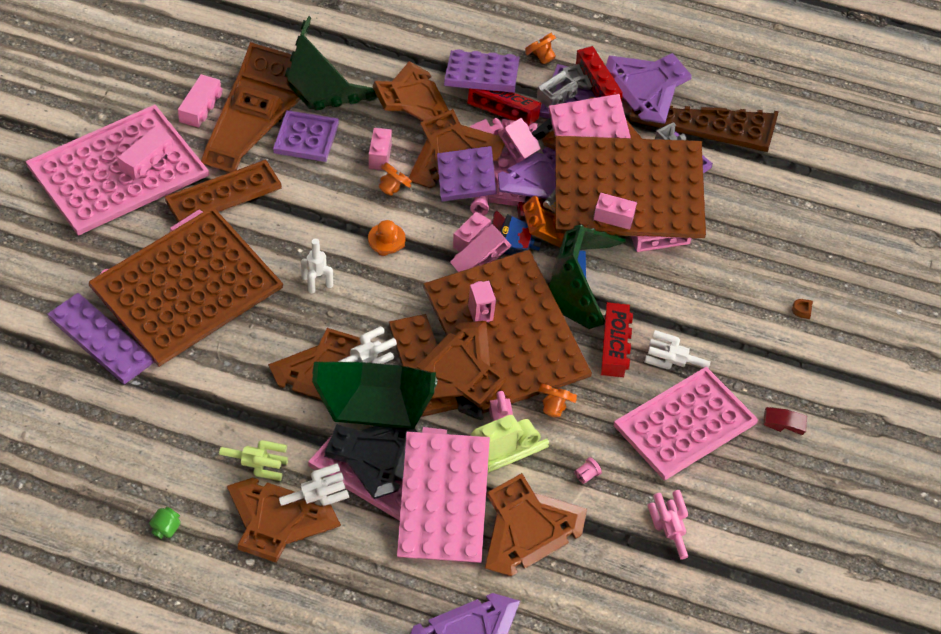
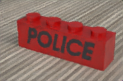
[576,46,623,102]
[467,88,541,126]
[601,302,633,378]

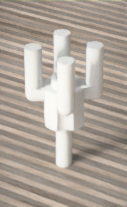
[301,239,333,294]
[338,326,397,364]
[644,330,711,369]
[279,463,350,506]

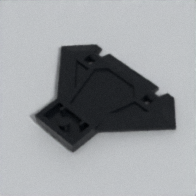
[324,424,417,499]

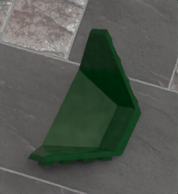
[284,16,378,110]
[548,225,626,329]
[312,361,437,429]

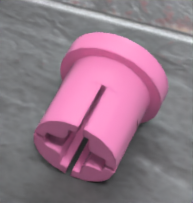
[470,195,489,216]
[574,457,602,484]

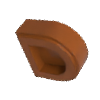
[792,299,813,319]

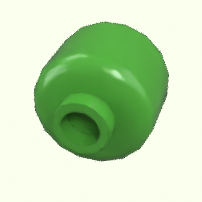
[149,507,181,539]

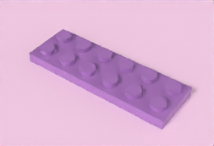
[48,293,154,384]

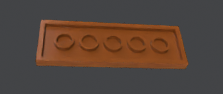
[165,160,282,222]
[389,314,458,417]

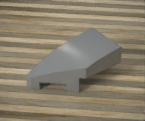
[562,64,592,90]

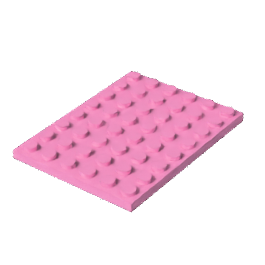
[26,105,209,236]

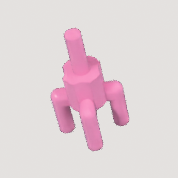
[647,490,688,559]

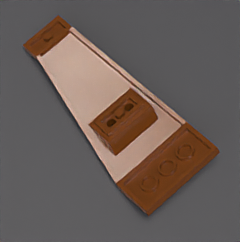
[201,42,300,173]

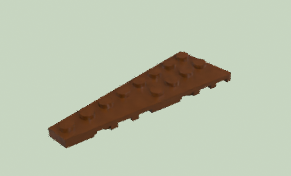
[629,106,779,152]

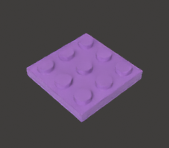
[273,110,339,162]
[437,146,497,202]

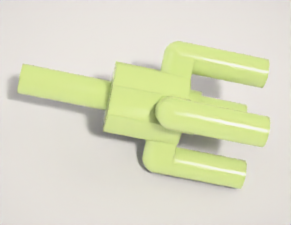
[219,440,288,481]

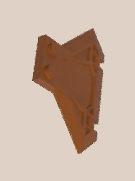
[372,61,449,121]
[409,109,505,188]
[416,320,506,408]
[268,328,361,400]
[484,473,587,576]
[227,477,341,563]

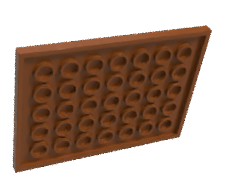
[555,136,706,238]
[89,206,283,367]
[423,249,592,413]

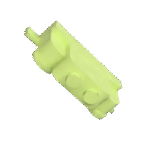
[471,415,549,473]

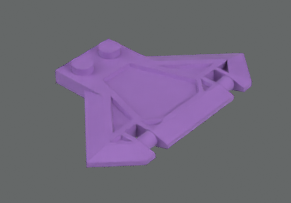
[606,53,692,123]
[498,147,555,199]
[410,593,520,634]

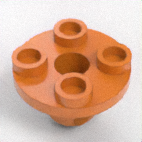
[525,32,556,64]
[379,162,412,196]
[368,220,406,256]
[538,383,577,417]

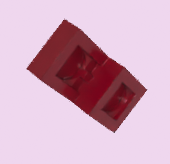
[763,407,808,435]

